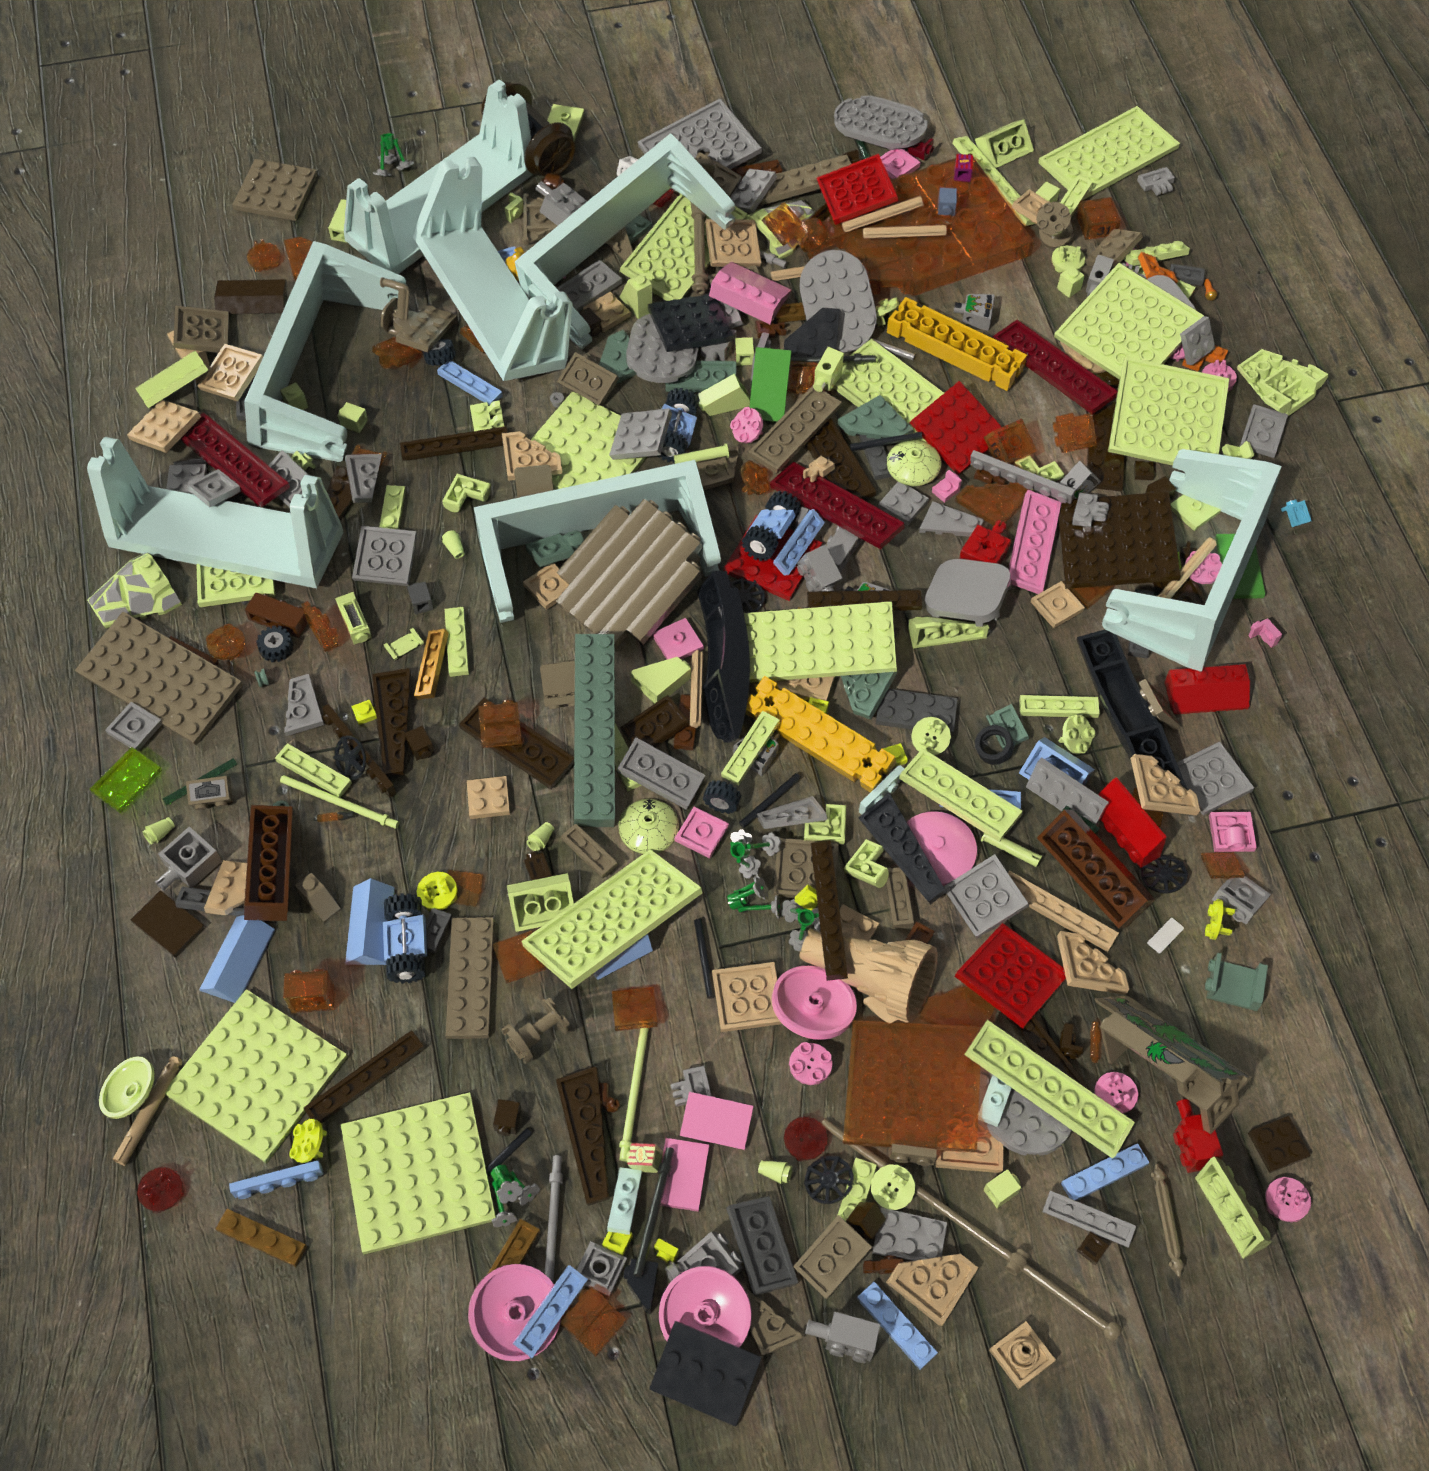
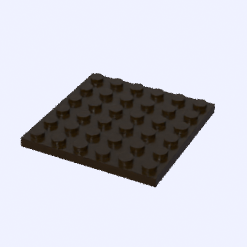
[1057,491,1181,589]

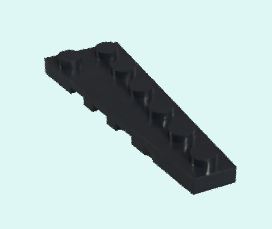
[858,793,946,905]

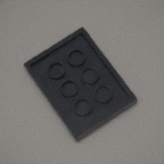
[649,1321,762,1427]

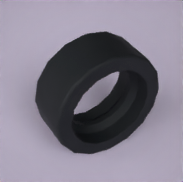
[975,725,1014,765]

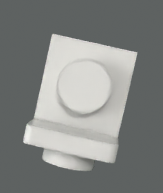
[616,156,638,176]

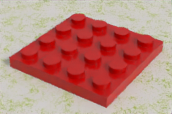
[816,154,898,225]
[910,381,1007,475]
[723,515,822,601]
[954,923,1066,1028]

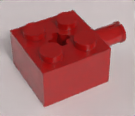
[959,520,1011,564]
[1173,1099,1224,1173]

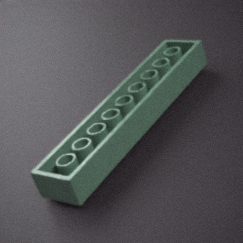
[574,634,615,827]

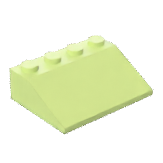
[1195,1157,1272,1259]

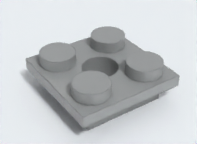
[577,1241,627,1297]

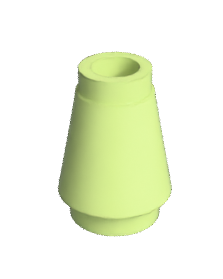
[442,530,465,559]
[142,817,175,844]
[527,822,554,852]
[758,1160,793,1184]

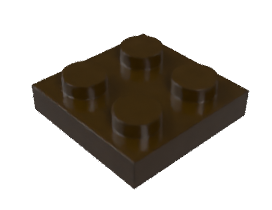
[1248,1116,1311,1174]

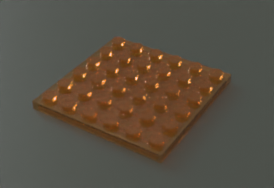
[843,1020,982,1153]

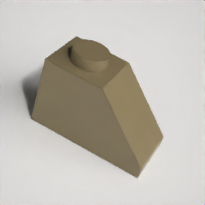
[295,873,341,923]

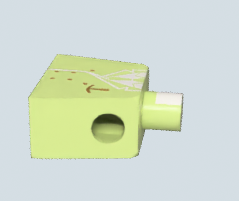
[813,347,844,392]

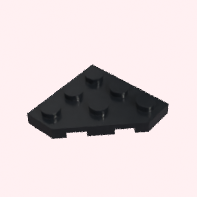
[784,308,840,357]

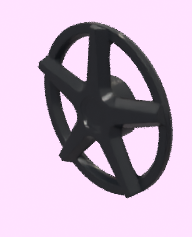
[333,736,366,780]

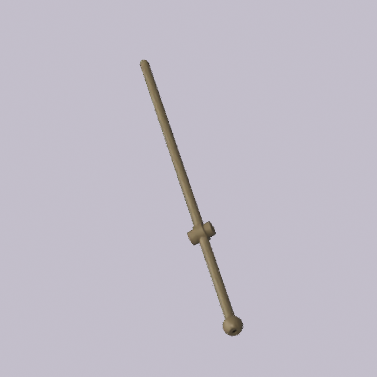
[822,1119,1122,1341]

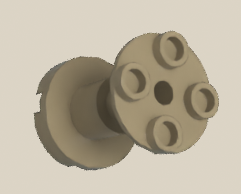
[1036,202,1073,249]
[501,998,570,1064]

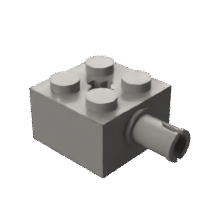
[536,181,587,226]
[797,545,842,592]
[155,827,222,891]
[805,1312,880,1363]

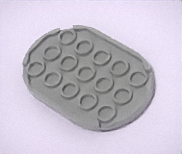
[834,96,927,150]
[800,250,876,354]
[626,314,699,383]
[953,1053,1071,1156]

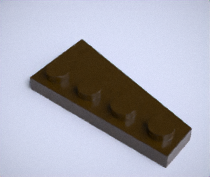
[327,466,353,521]

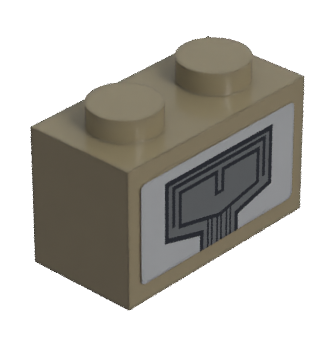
[186,776,233,810]

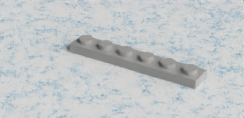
[970,450,1075,504]

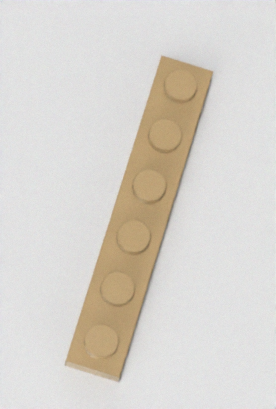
[1008,871,1119,952]

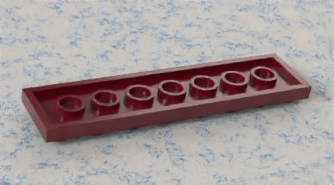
[992,319,1118,414]
[180,413,290,508]
[770,462,905,550]

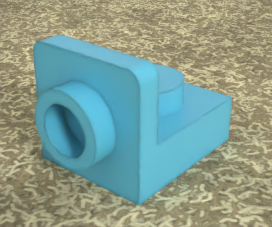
[1281,499,1311,527]

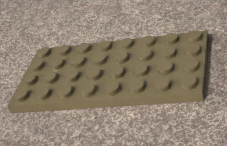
[75,612,243,745]

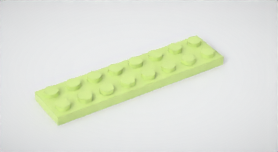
[964,1020,1135,1159]

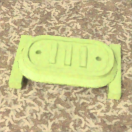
[383,628,424,661]

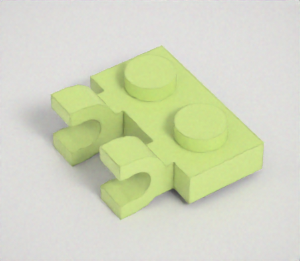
[470,400,505,431]

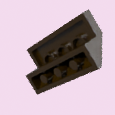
[214,279,287,314]

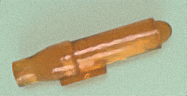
[1090,1022,1100,1063]

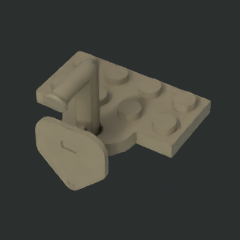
[380,277,457,353]

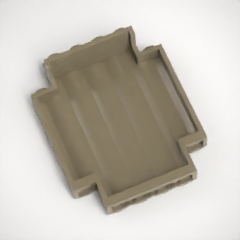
[556,499,703,651]

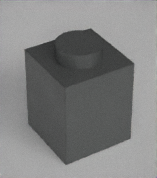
[407,582,433,615]

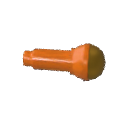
[1204,279,1217,301]

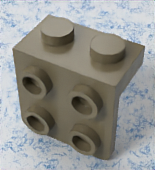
[514,465,553,498]
[540,660,575,709]
[889,1117,937,1166]

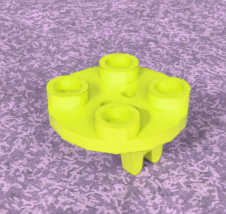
[416,872,458,912]
[1205,899,1235,940]
[290,1119,327,1163]

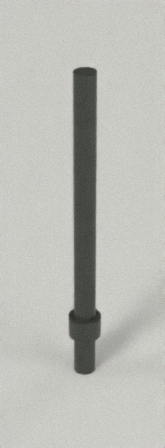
[790,354,876,365]
[633,1147,675,1278]

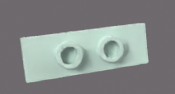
[859,765,904,814]
[977,1075,1011,1127]
[607,1167,642,1235]

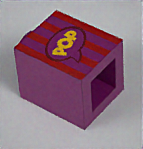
[954,154,973,182]

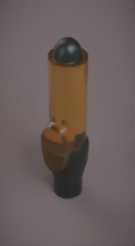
[314,811,354,822]

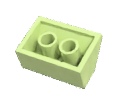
[975,119,1034,168]
[507,873,574,932]

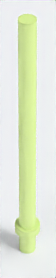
[280,775,399,829]
[619,1022,649,1161]

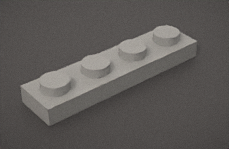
[1042,1191,1136,1248]

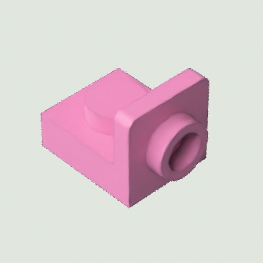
[932,470,962,503]
[1248,618,1282,648]

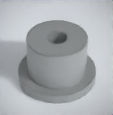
[550,392,564,407]

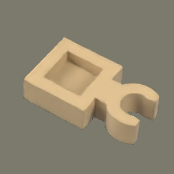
[803,456,835,482]

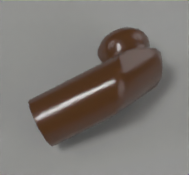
[600,1083,620,1112]

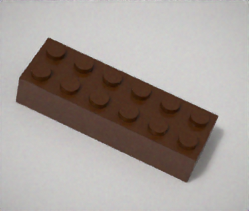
[244,805,293,921]
[1037,810,1156,929]

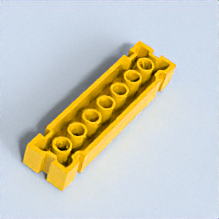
[887,297,1027,391]
[745,676,896,793]

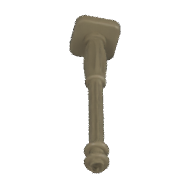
[690,158,715,295]

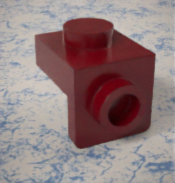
[907,138,934,160]

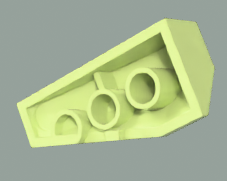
[908,617,989,648]

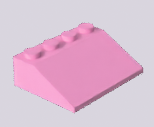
[709,262,791,324]

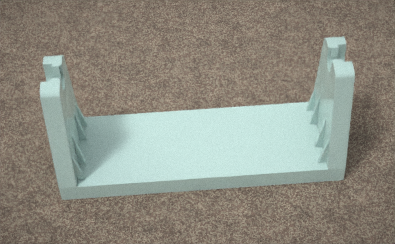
[344,80,533,274]
[514,133,735,349]
[413,157,572,381]
[244,241,406,462]
[87,437,343,588]
[1102,449,1282,672]
[474,460,721,623]

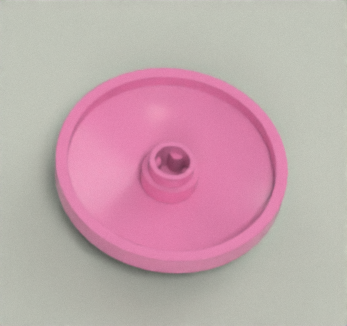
[907,812,977,886]
[772,966,857,1040]
[468,1264,561,1361]
[659,1266,752,1347]

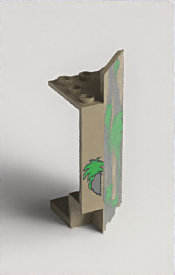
[1095,996,1252,1134]

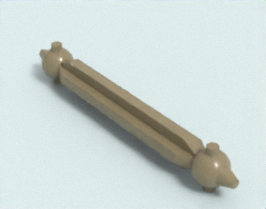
[1151,1164,1185,1277]

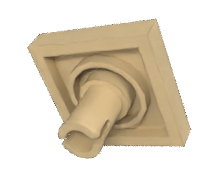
[989,1321,1056,1390]

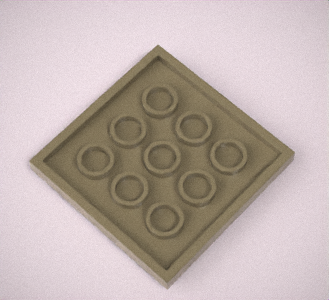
[232,159,318,221]

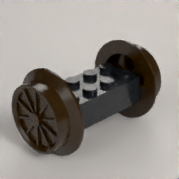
[481,82,576,176]

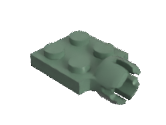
[525,530,584,567]

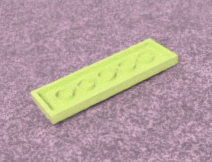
[899,748,1023,842]

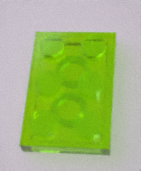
[89,747,162,813]

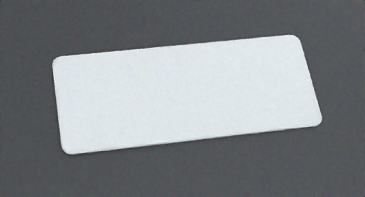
[1147,918,1184,953]

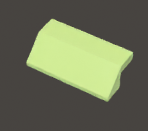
[135,351,208,408]

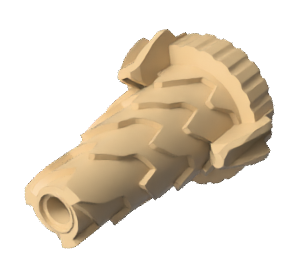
[799,928,938,1023]

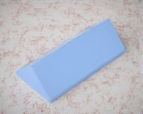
[345,878,395,965]
[199,915,275,1003]

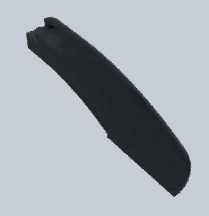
[697,571,750,743]
[1076,629,1188,791]

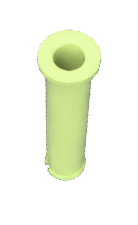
[674,443,729,464]
[981,833,1042,867]

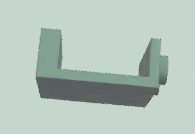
[1205,953,1268,1011]

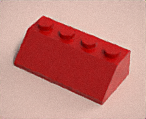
[1164,664,1250,715]
[1098,777,1167,868]

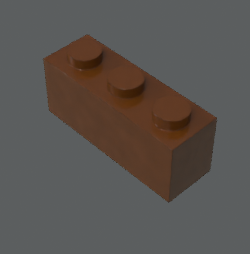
[245,592,309,638]

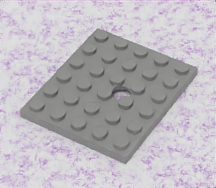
[638,99,762,191]

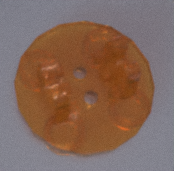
[247,239,281,272]
[741,460,770,495]
[206,624,246,661]

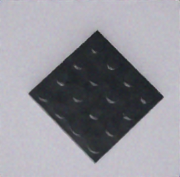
[648,294,734,352]

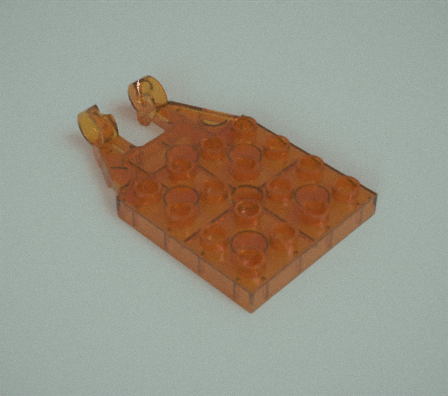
[794,153,1034,297]

